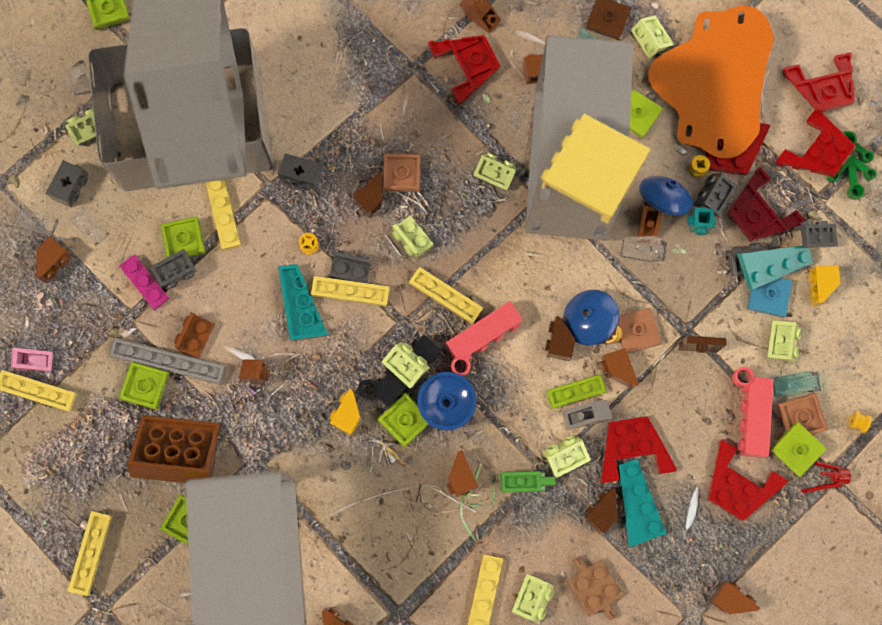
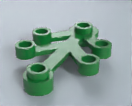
[827,131,877,200]

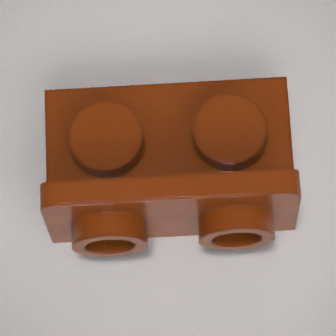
[174,312,215,359]

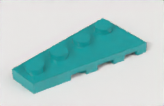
[737,245,814,290]
[278,264,328,342]
[618,459,666,548]

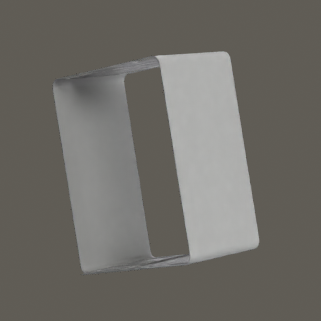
[124,0,246,189]
[88,28,275,191]
[525,35,633,241]
[186,471,305,625]

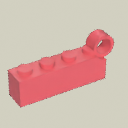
[444,301,523,376]
[732,367,774,459]

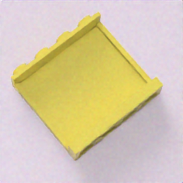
[541,114,651,224]

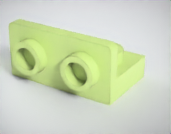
[631,15,674,59]
[65,108,96,145]
[473,152,518,190]
[392,215,434,259]
[768,321,801,364]
[382,342,430,388]
[542,435,591,478]
[512,574,554,624]

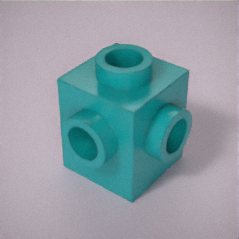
[687,207,716,236]

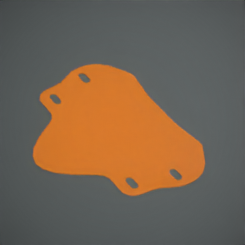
[648,5,774,158]

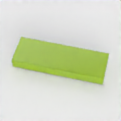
[545,374,607,410]

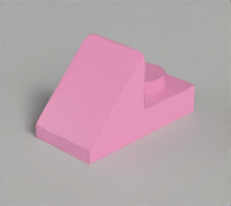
[11,347,53,372]

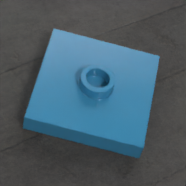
[747,278,792,318]

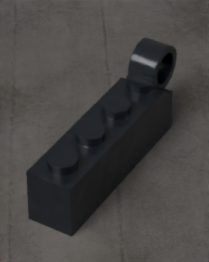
[358,334,441,409]

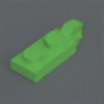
[500,471,556,493]

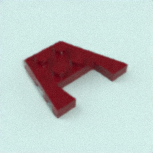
[727,166,806,243]

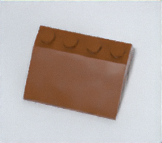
[127,415,220,483]

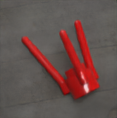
[802,461,851,493]

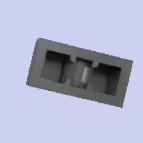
[278,153,322,190]
[46,160,88,207]

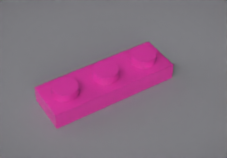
[119,254,170,310]

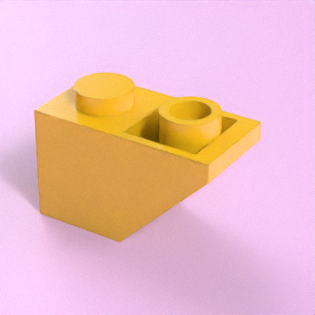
[808,265,840,307]
[329,389,361,437]

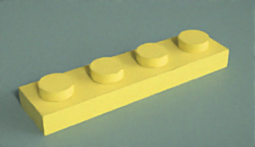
[206,180,241,251]
[409,267,483,325]
[311,276,390,307]
[0,370,77,412]
[68,511,113,596]
[468,554,503,625]

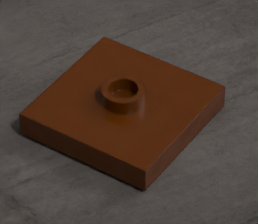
[585,0,632,41]
[679,336,726,353]

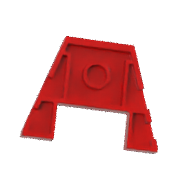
[428,35,501,105]
[782,52,855,113]
[776,110,856,177]
[705,123,770,176]
[601,416,677,484]
[707,440,788,521]

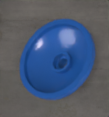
[639,176,693,215]
[563,290,620,346]
[418,372,476,431]

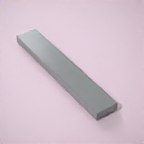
[109,338,227,385]

